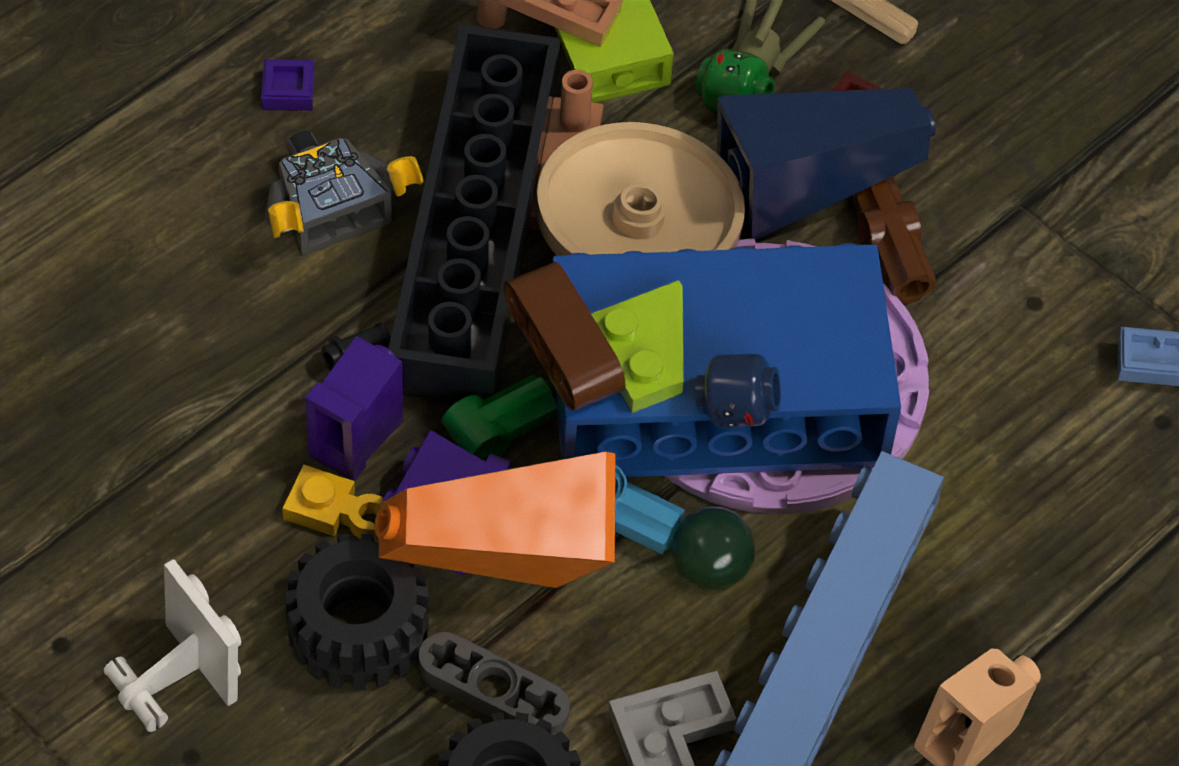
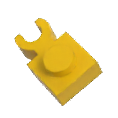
[282,465,383,540]

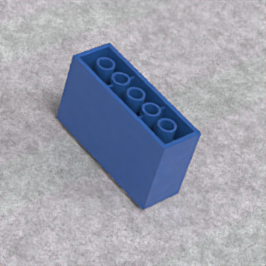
[553,243,901,477]

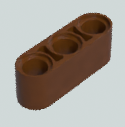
[503,262,626,411]

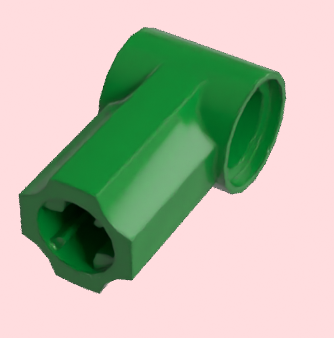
[441,375,558,462]

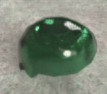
[669,507,755,590]

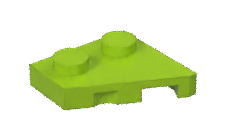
[591,280,684,413]

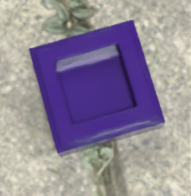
[261,59,315,111]

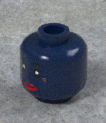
[695,354,781,427]

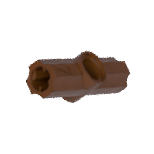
[850,176,936,304]

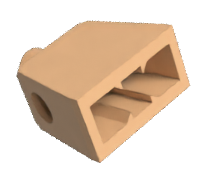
[913,648,1041,766]

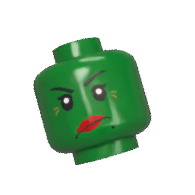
[696,49,775,113]

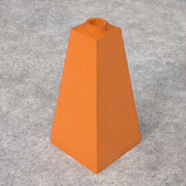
[375,452,615,588]

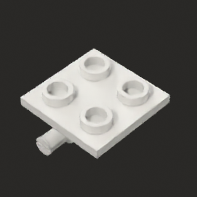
[104,559,241,732]

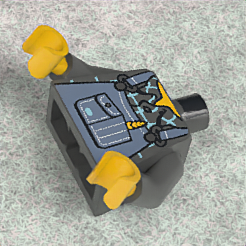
[265,131,425,256]

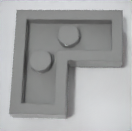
[608,671,737,766]

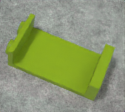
[554,0,674,103]

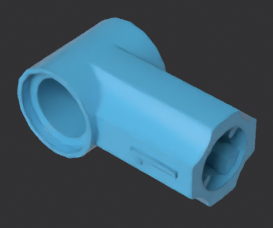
[615,465,685,554]

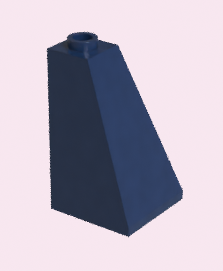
[717,88,935,239]

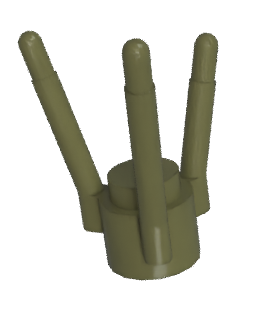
[732,0,825,75]

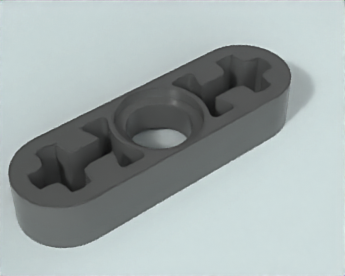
[419,632,570,736]

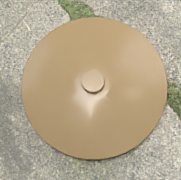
[535,122,745,256]

